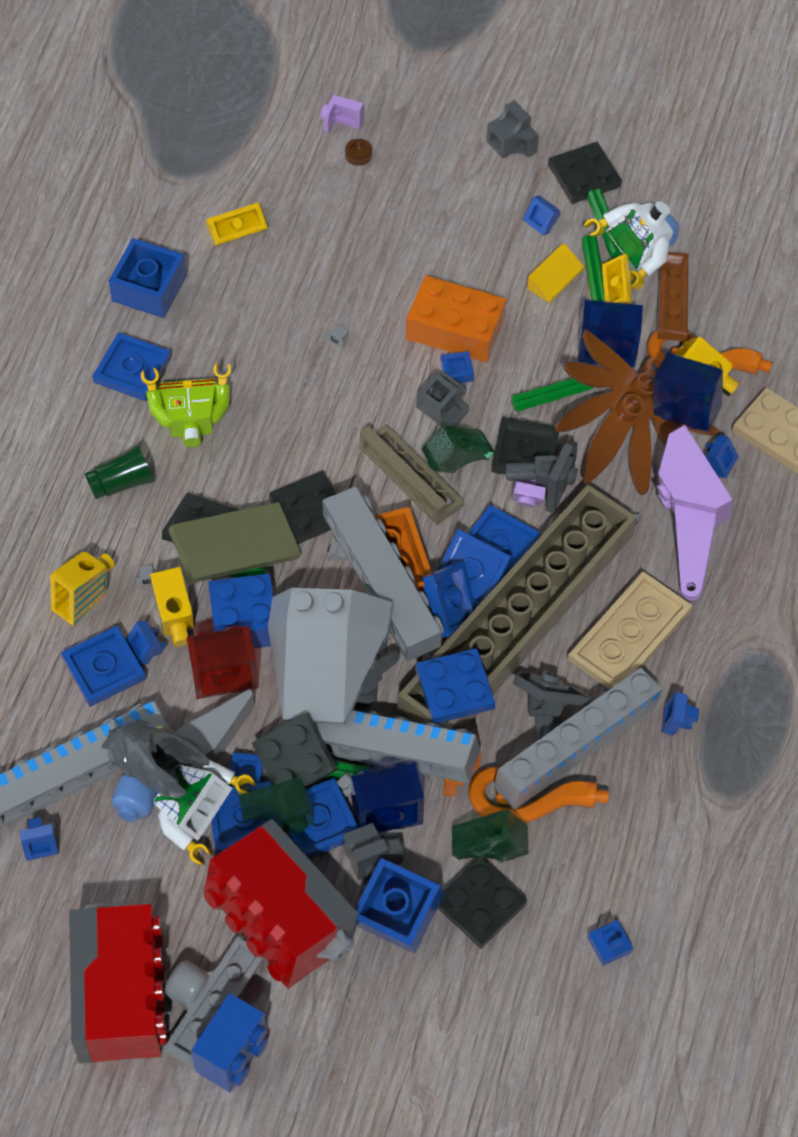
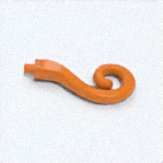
[647,330,773,378]
[468,766,610,826]

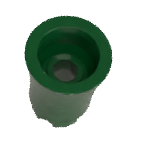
[85,444,154,499]

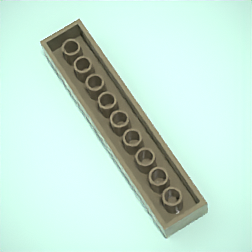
[398,484,637,731]

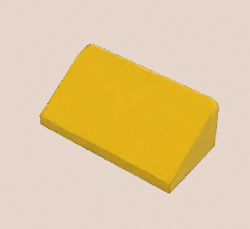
[205,202,268,246]
[527,243,584,303]
[602,253,632,319]

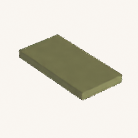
[168,502,301,584]

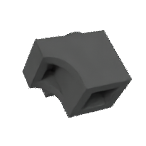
[487,100,539,159]
[416,372,469,433]
[343,823,404,881]

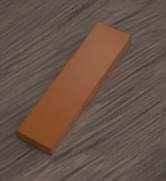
[658,252,689,341]

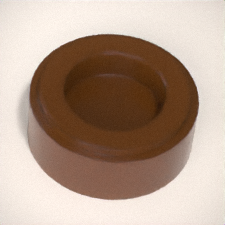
[345,138,372,166]

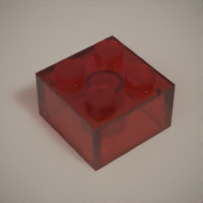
[186,626,258,699]

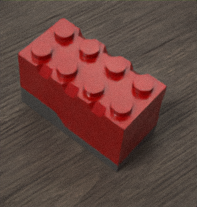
[203,819,359,989]
[69,903,167,1064]

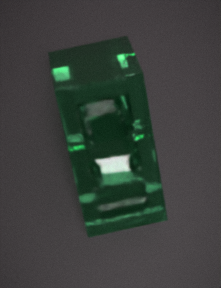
[421,425,495,473]
[238,777,313,833]
[452,809,528,863]

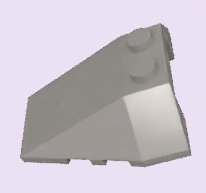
[268,588,394,724]

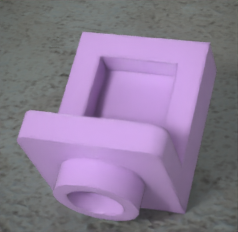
[320,95,364,132]
[511,480,546,508]

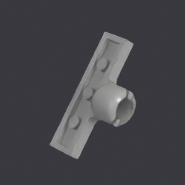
[164,936,265,1069]

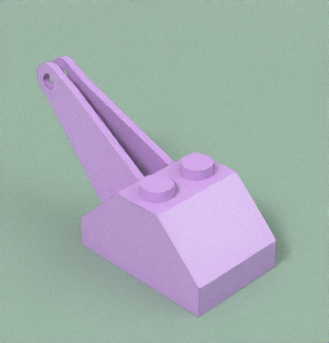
[657,425,733,601]

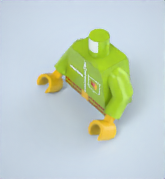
[141,362,232,448]

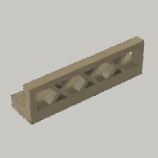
[360,425,464,525]

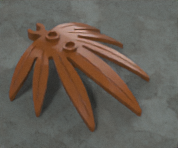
[555,330,719,495]

